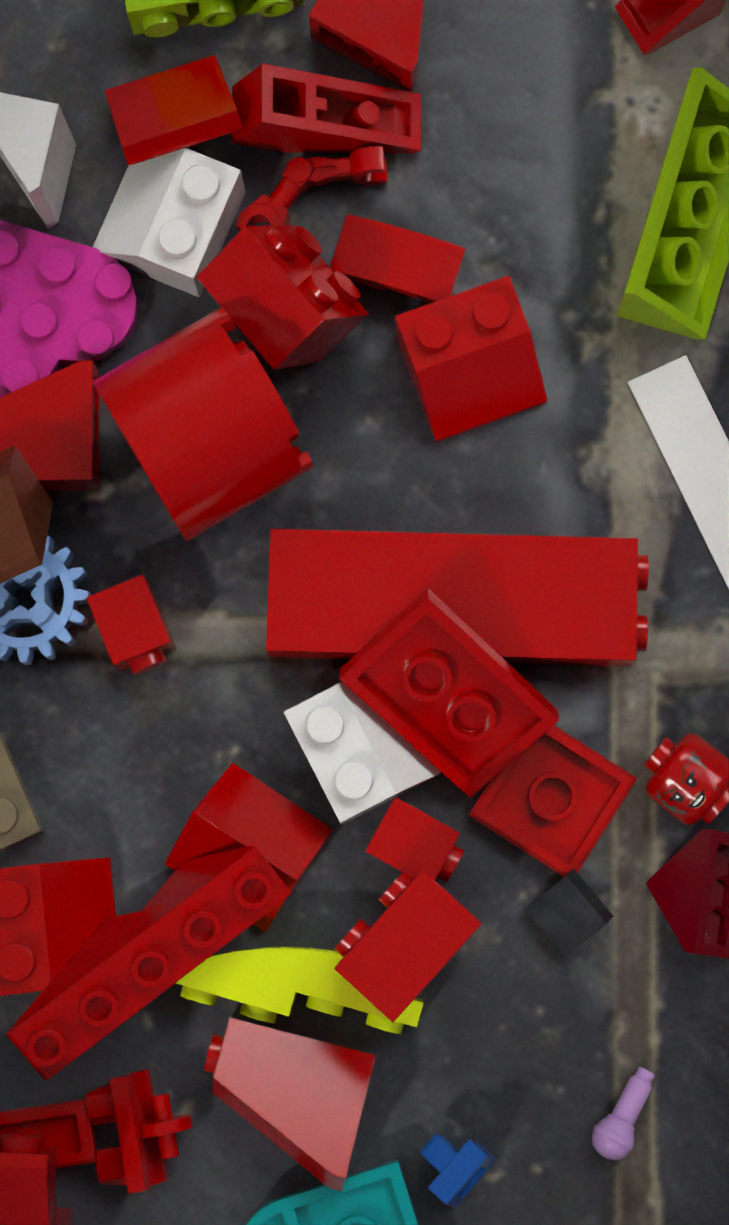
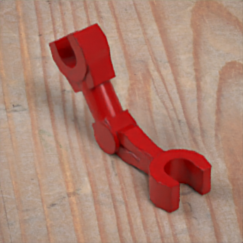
[236,146,388,232]

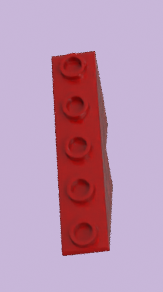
[6,845,291,1080]

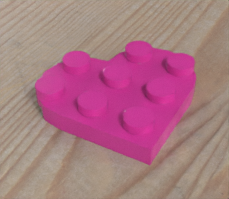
[0,220,139,397]

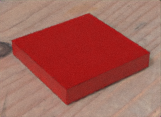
[104,55,243,165]
[468,725,637,877]

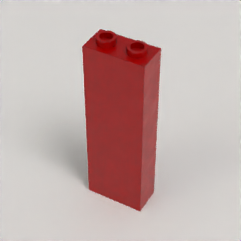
[266,529,649,666]

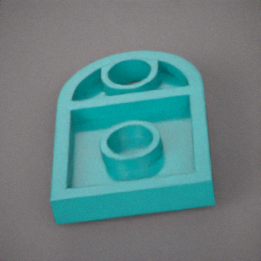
[245,1159,419,1225]

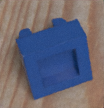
[419,1133,497,1207]

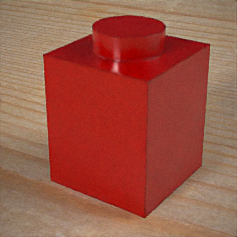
[86,574,176,675]
[365,797,465,883]

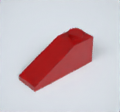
[232,63,421,154]

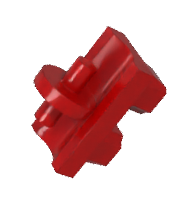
[85,1068,193,1194]

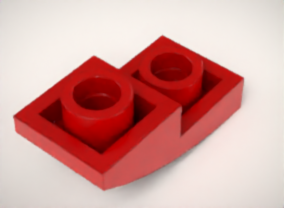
[329,214,466,303]

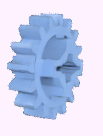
[0,536,92,665]

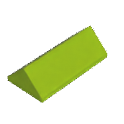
[616,67,729,340]

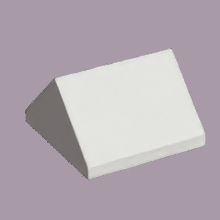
[0,92,76,229]

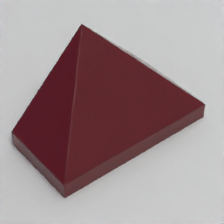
[646,828,729,959]

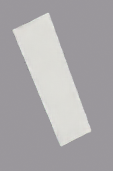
[627,355,729,589]

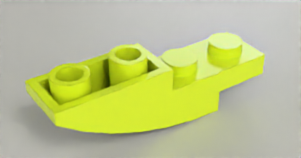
[176,946,423,1034]

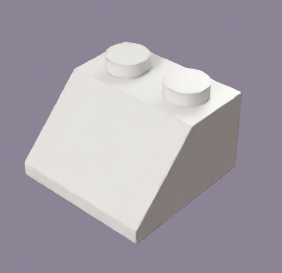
[93,148,246,298]
[284,682,442,825]

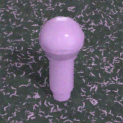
[592,1067,655,1160]

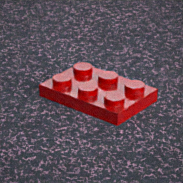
[339,589,559,798]

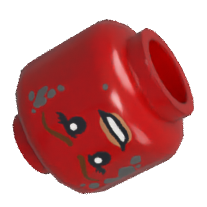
[643,733,729,825]

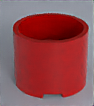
[92,307,314,542]

